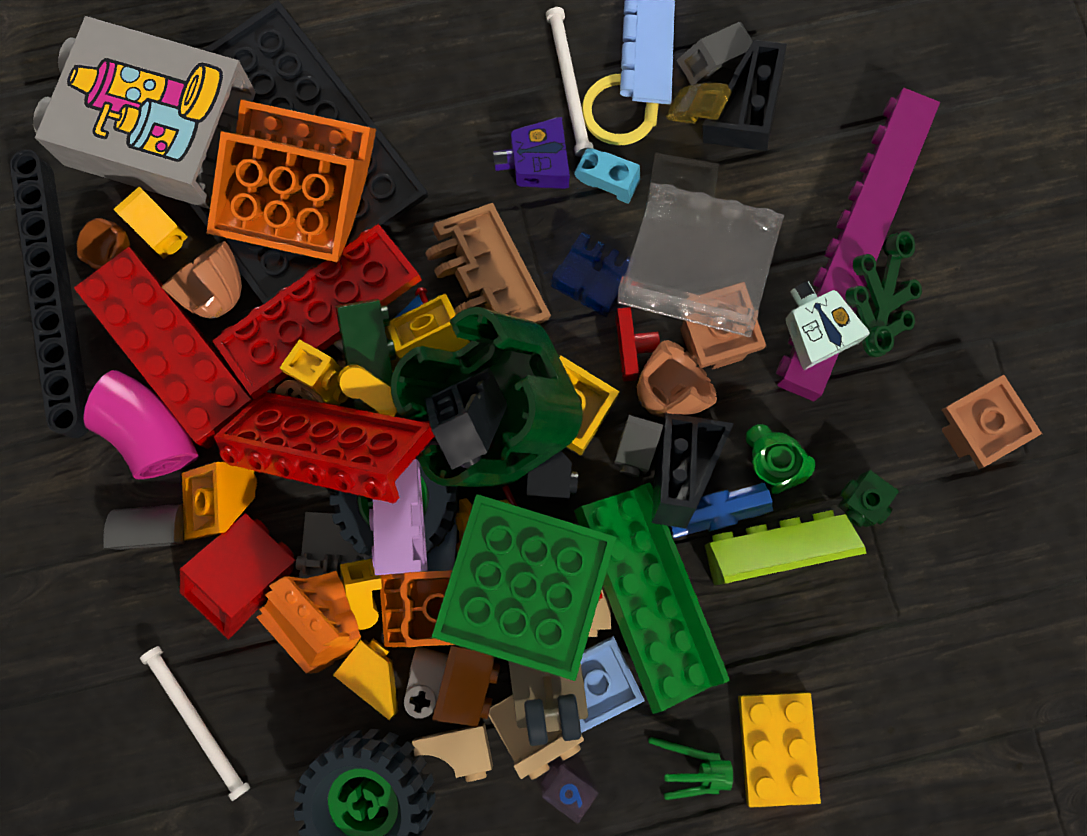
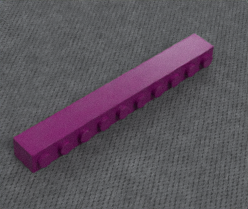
[776,88,940,401]

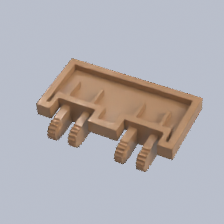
[425,203,551,324]

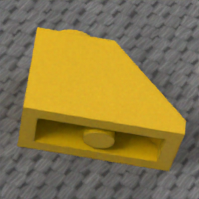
[114,186,188,259]
[333,639,398,720]

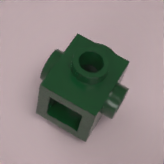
[837,470,899,527]

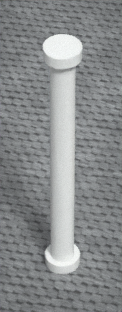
[545,7,594,157]
[140,646,251,801]

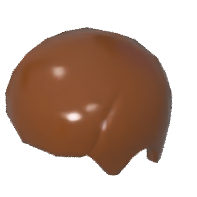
[76,218,130,270]

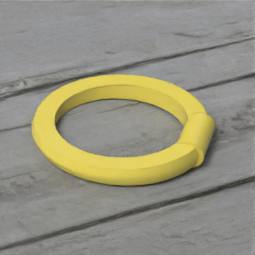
[582,74,659,145]

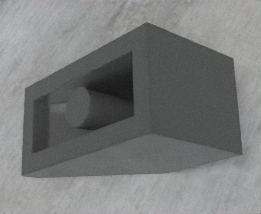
[613,415,663,477]

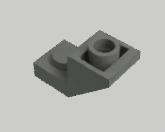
[677,22,753,87]

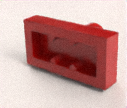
[615,307,660,381]

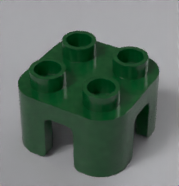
[391,307,583,488]

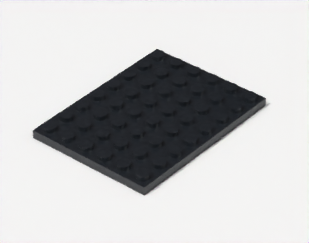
[189,0,429,304]

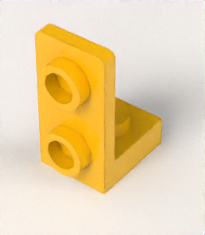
[280,339,348,406]

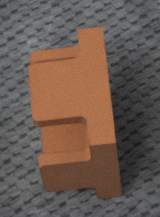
[678,283,766,369]
[942,375,1042,469]

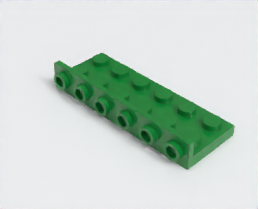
[574,483,729,714]

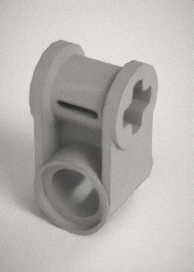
[404,646,449,718]

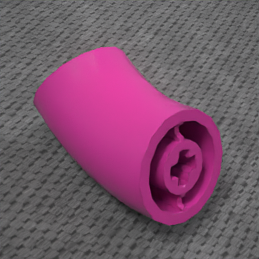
[83,370,199,479]

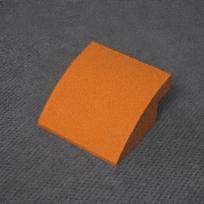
[206,99,376,262]

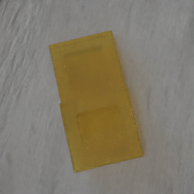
[666,83,731,124]

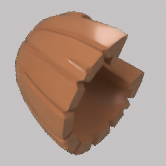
[162,241,242,318]
[637,340,717,418]

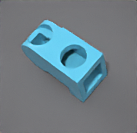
[574,149,640,204]

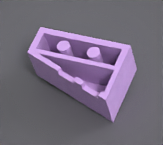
[369,459,428,575]

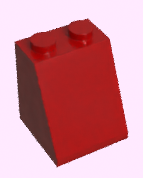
[180,513,295,640]

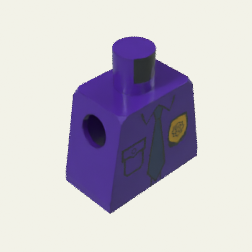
[493,117,570,189]

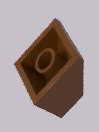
[432,645,501,727]

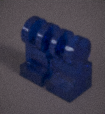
[551,232,636,318]

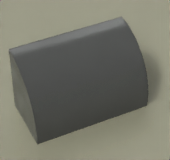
[103,504,185,550]

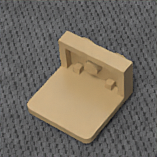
[489,694,584,780]

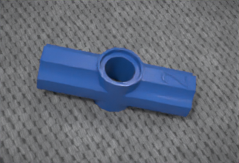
[668,483,773,539]

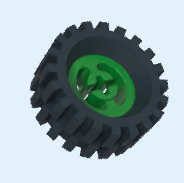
[294,729,435,836]

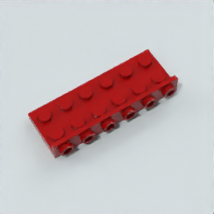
[212,224,422,400]
[214,392,434,504]

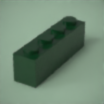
[335,299,403,418]

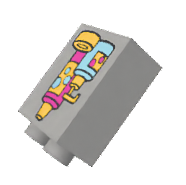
[33,16,256,209]

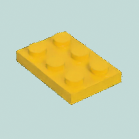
[738,692,821,807]

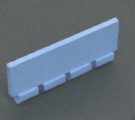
[620,0,675,105]

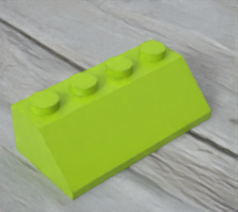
[705,510,866,585]

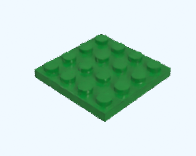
[432,494,616,681]

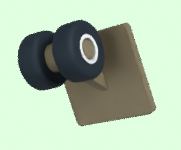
[508,661,588,746]

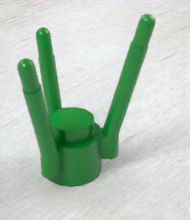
[648,737,733,800]

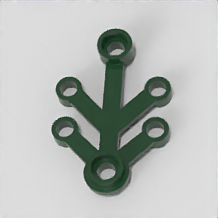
[845,231,922,357]

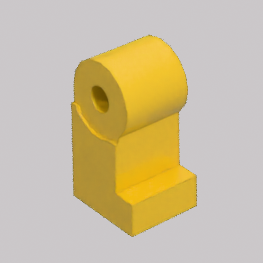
[338,365,397,416]
[340,559,382,630]

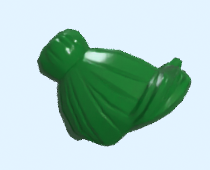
[745,424,815,494]

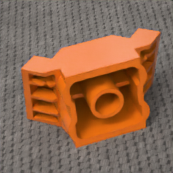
[380,570,455,647]
[256,571,361,673]

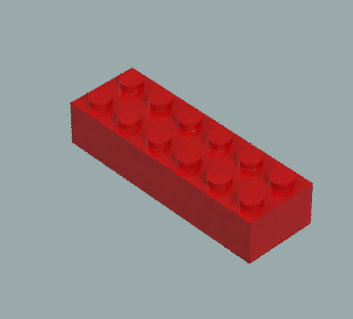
[74,247,254,449]

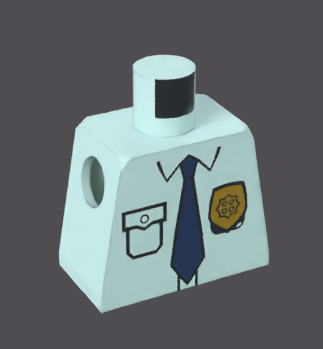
[786,281,870,370]

